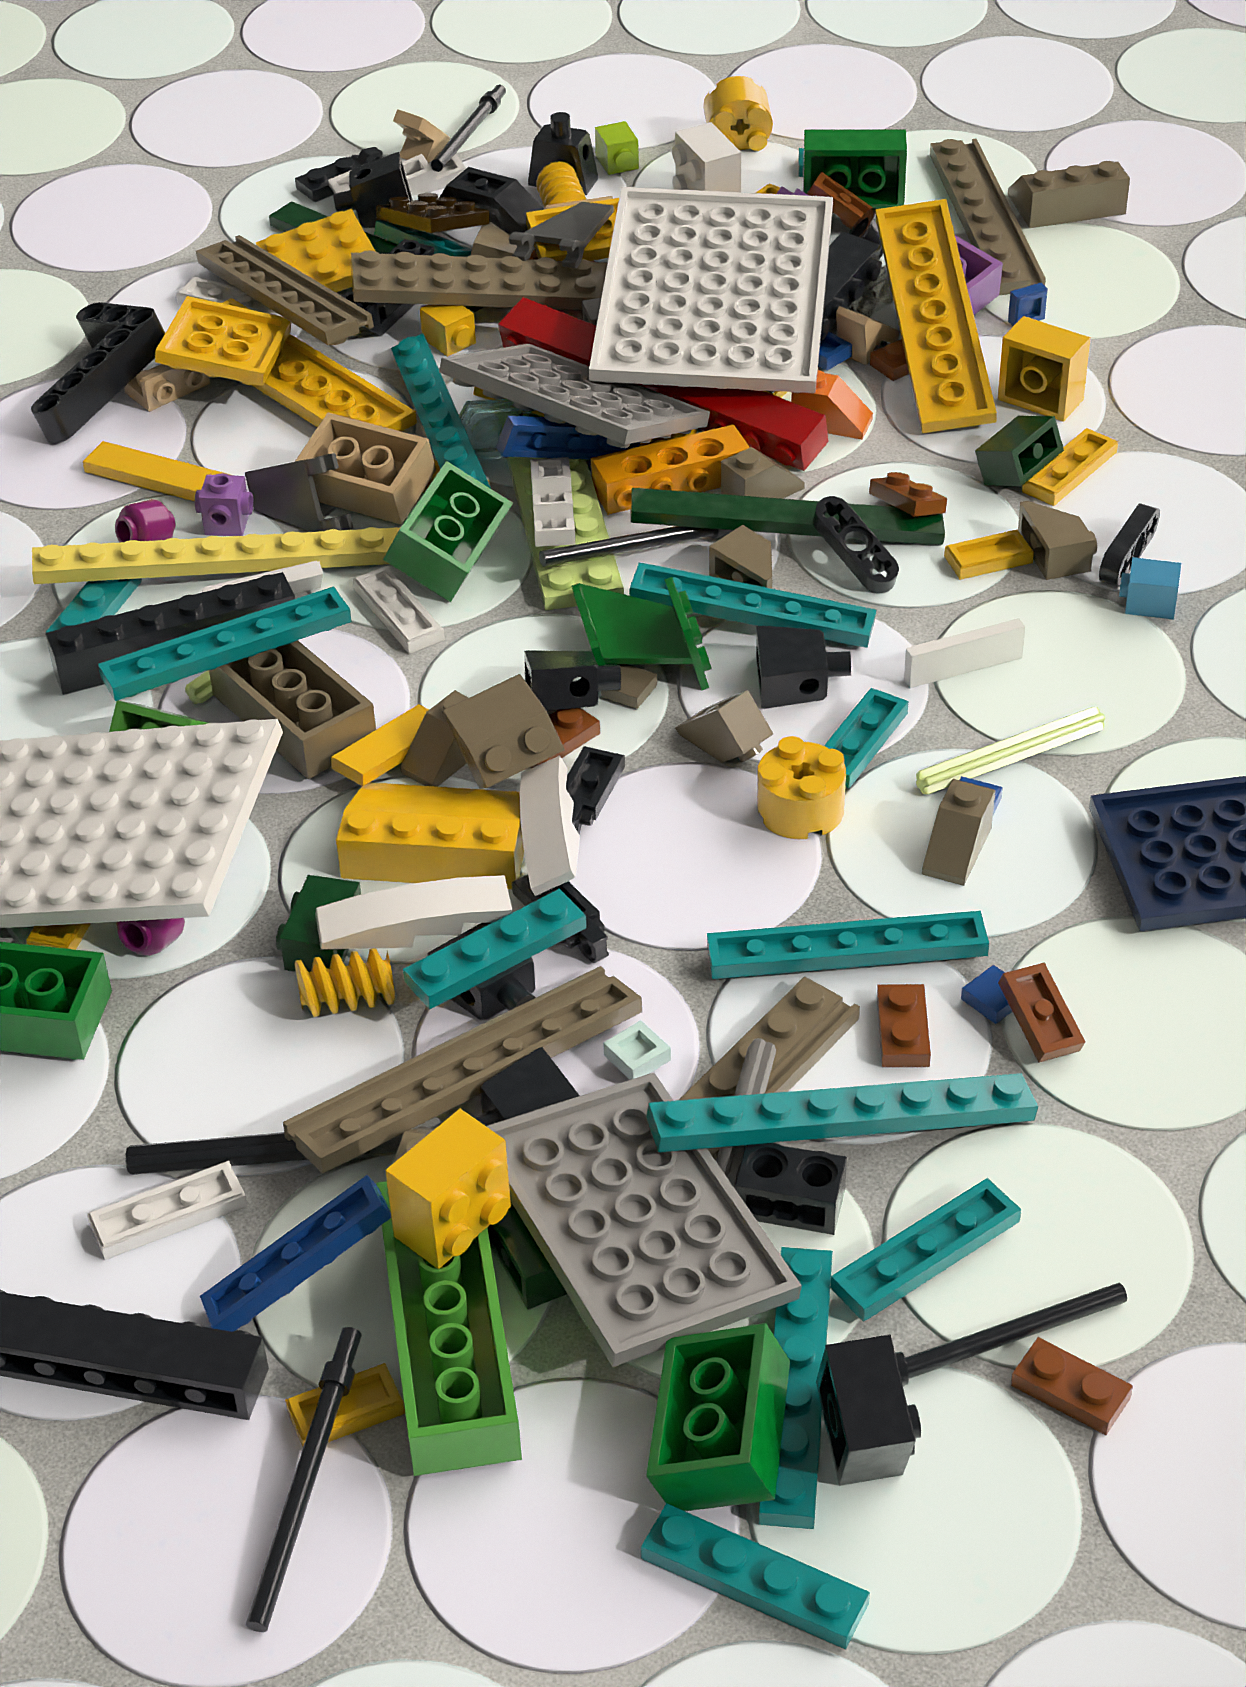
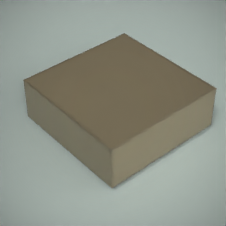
[601,664,657,709]

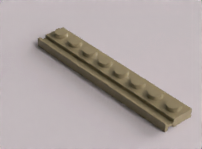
[930,138,1046,295]
[196,235,374,345]
[283,966,643,1173]
[679,976,860,1161]

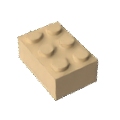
[295,412,436,525]

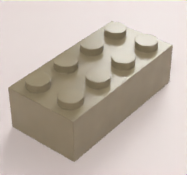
[209,640,376,779]

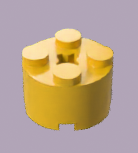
[703,76,773,151]
[757,736,846,839]

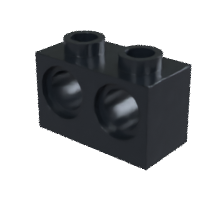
[735,1143,847,1235]

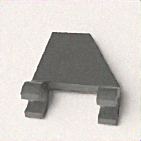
[509,202,614,268]
[244,453,354,532]

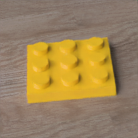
[255,209,376,293]
[155,296,292,386]

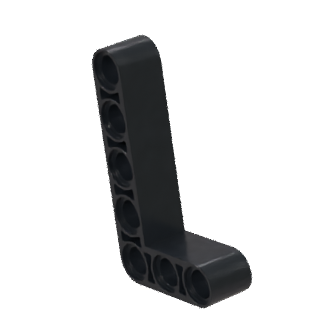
[31,302,165,443]

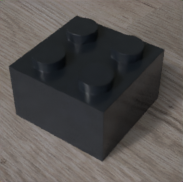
[816,1334,921,1486]

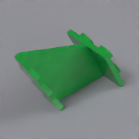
[571,577,712,691]

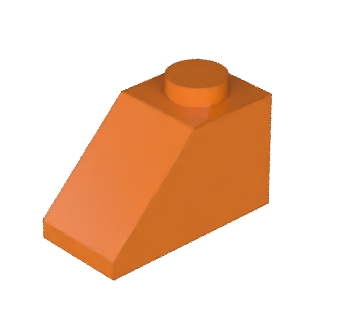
[791,370,873,440]

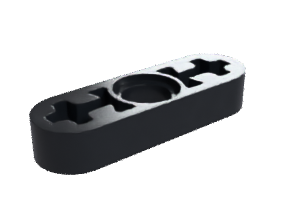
[813,496,899,593]
[1099,503,1160,586]

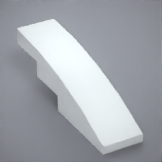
[328,154,466,196]
[530,457,576,547]
[520,755,580,896]
[315,875,512,949]

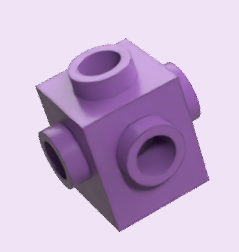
[195,473,253,536]

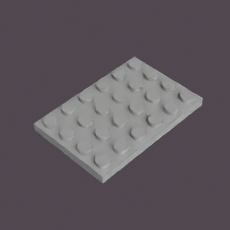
[439,344,710,448]
[486,1072,802,1367]

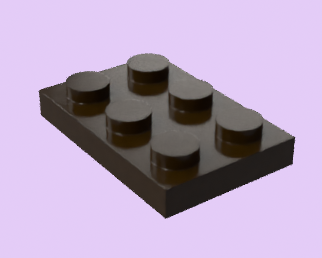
[376,193,490,233]

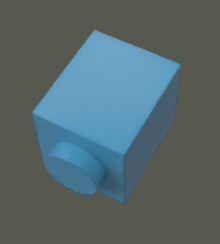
[1119,557,1182,620]

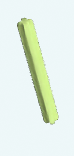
[915,707,1105,795]

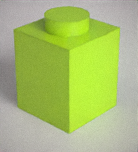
[595,121,639,175]

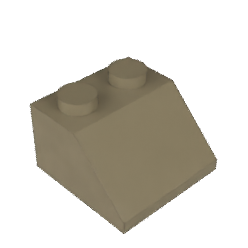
[442,674,565,789]

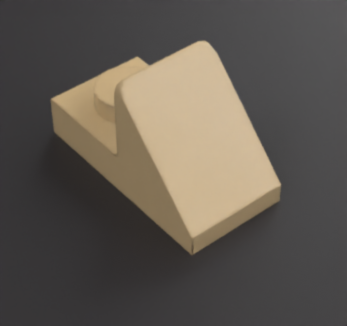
[393,109,451,163]
[836,306,900,365]

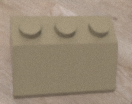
[1007,161,1130,228]

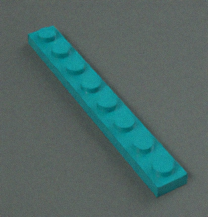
[391,333,491,488]
[646,1073,1039,1152]

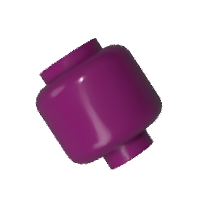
[115,499,176,542]
[116,918,185,956]

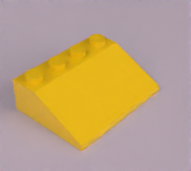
[336,782,524,890]

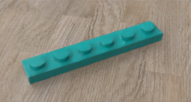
[629,562,877,648]
[98,586,352,701]
[707,910,989,979]
[759,1247,833,1529]

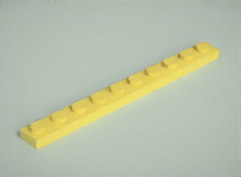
[32,527,401,584]

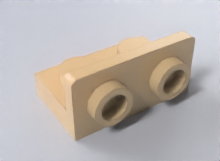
[124,364,210,412]

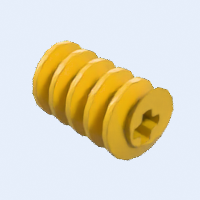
[536,161,586,208]
[295,948,395,1017]

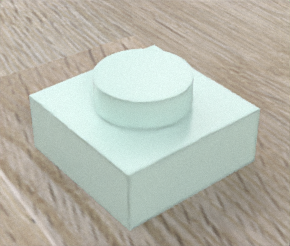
[603,1020,671,1080]

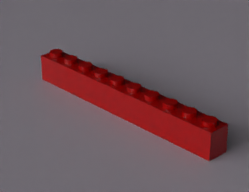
[498,297,829,471]

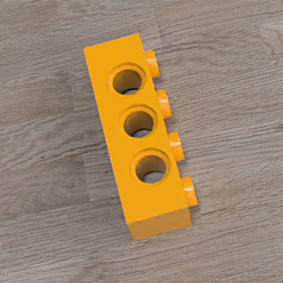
[591,425,750,515]

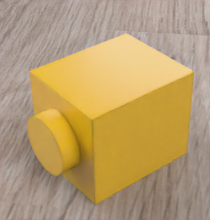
[420,304,476,357]

